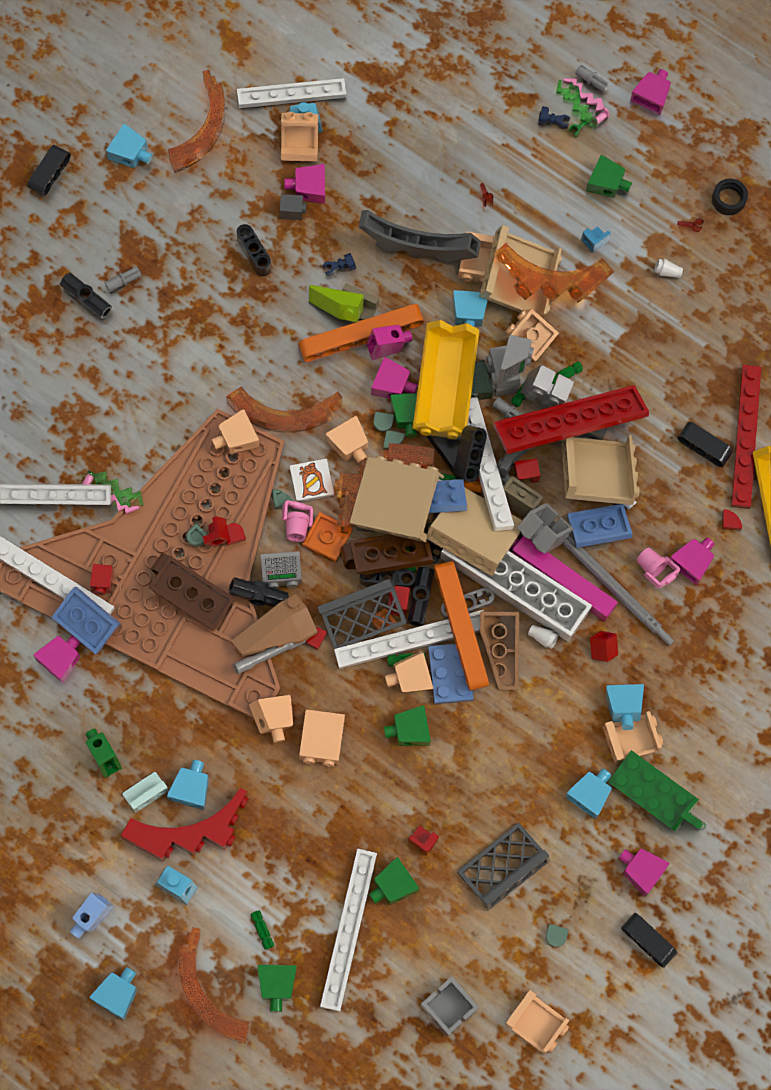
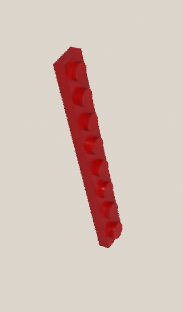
[731,365,761,509]

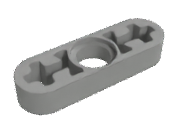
[441,588,494,619]

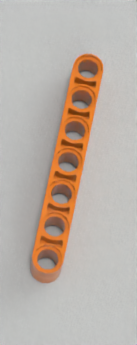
[298,304,425,362]
[434,561,489,691]

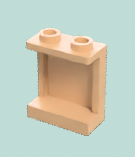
[281,112,318,161]
[458,231,494,284]
[299,709,345,767]
[603,711,663,764]
[505,990,569,1055]

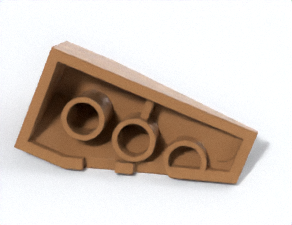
[231,594,318,656]
[480,610,519,690]

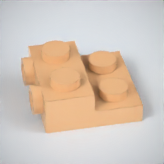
[505,309,559,361]

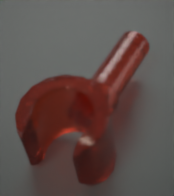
[480,183,494,207]
[677,218,704,232]

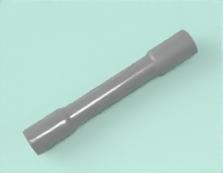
[233,640,306,674]

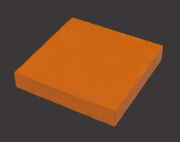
[302,512,353,562]

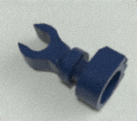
[538,106,570,129]
[323,253,356,276]

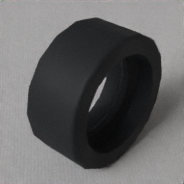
[712,178,748,215]

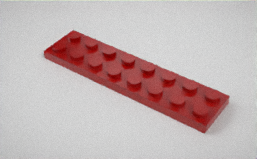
[493,385,649,454]

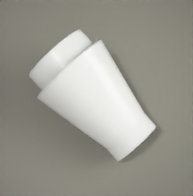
[654,258,683,278]
[528,625,558,649]

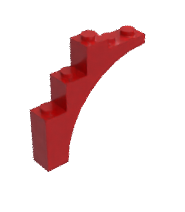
[121,787,249,862]

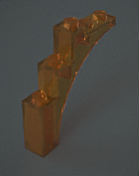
[494,243,614,303]
[334,443,435,534]

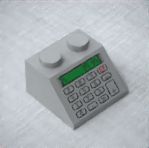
[498,335,534,384]
[261,551,302,589]

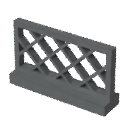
[318,579,407,649]
[457,823,550,911]

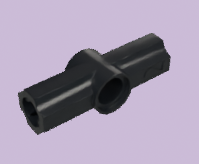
[60,272,112,319]
[407,566,434,626]
[229,577,289,607]

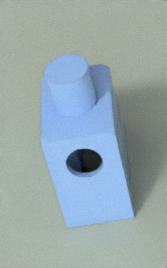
[70,893,115,938]

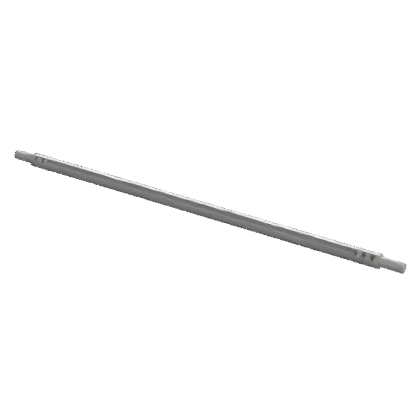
[457,436,674,646]

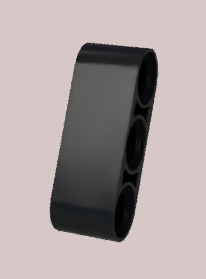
[27,145,71,196]
[237,224,271,276]
[677,422,733,467]
[453,425,487,482]
[427,435,459,474]
[359,569,416,590]
[621,913,678,968]

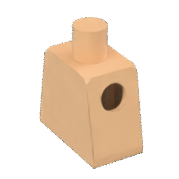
[211,409,260,454]
[326,416,368,464]
[385,651,433,692]
[249,695,293,743]

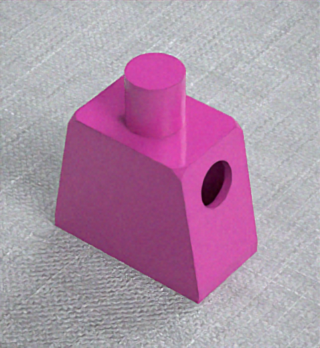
[630,69,671,115]
[285,164,325,204]
[366,325,412,360]
[371,357,418,399]
[670,537,715,586]
[33,635,81,684]
[618,849,670,897]

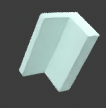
[123,772,168,813]

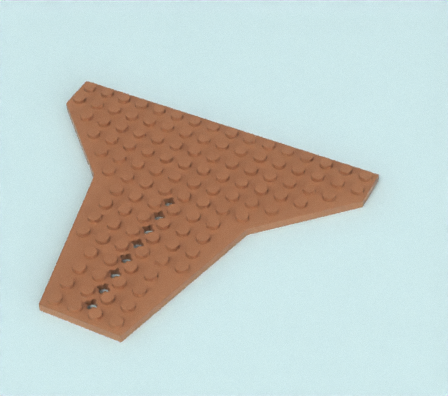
[0,409,285,720]

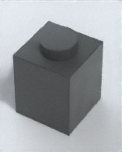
[280,194,306,220]

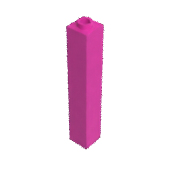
[511,536,618,622]

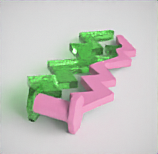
[556,78,610,128]
[82,470,144,514]

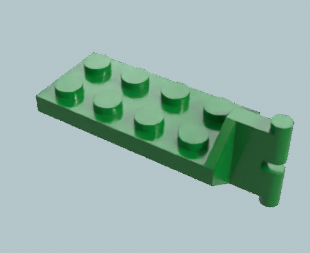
[608,750,707,832]

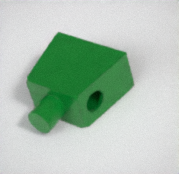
[586,155,632,198]
[390,393,417,438]
[384,705,431,746]
[85,729,122,778]
[369,857,419,905]
[258,965,297,1012]

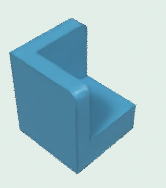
[581,227,611,253]

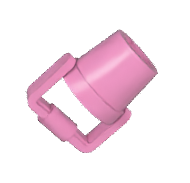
[282,500,313,542]
[636,548,680,588]

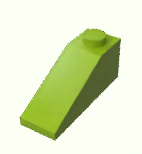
[309,285,364,322]

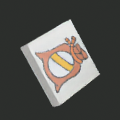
[289,459,334,502]

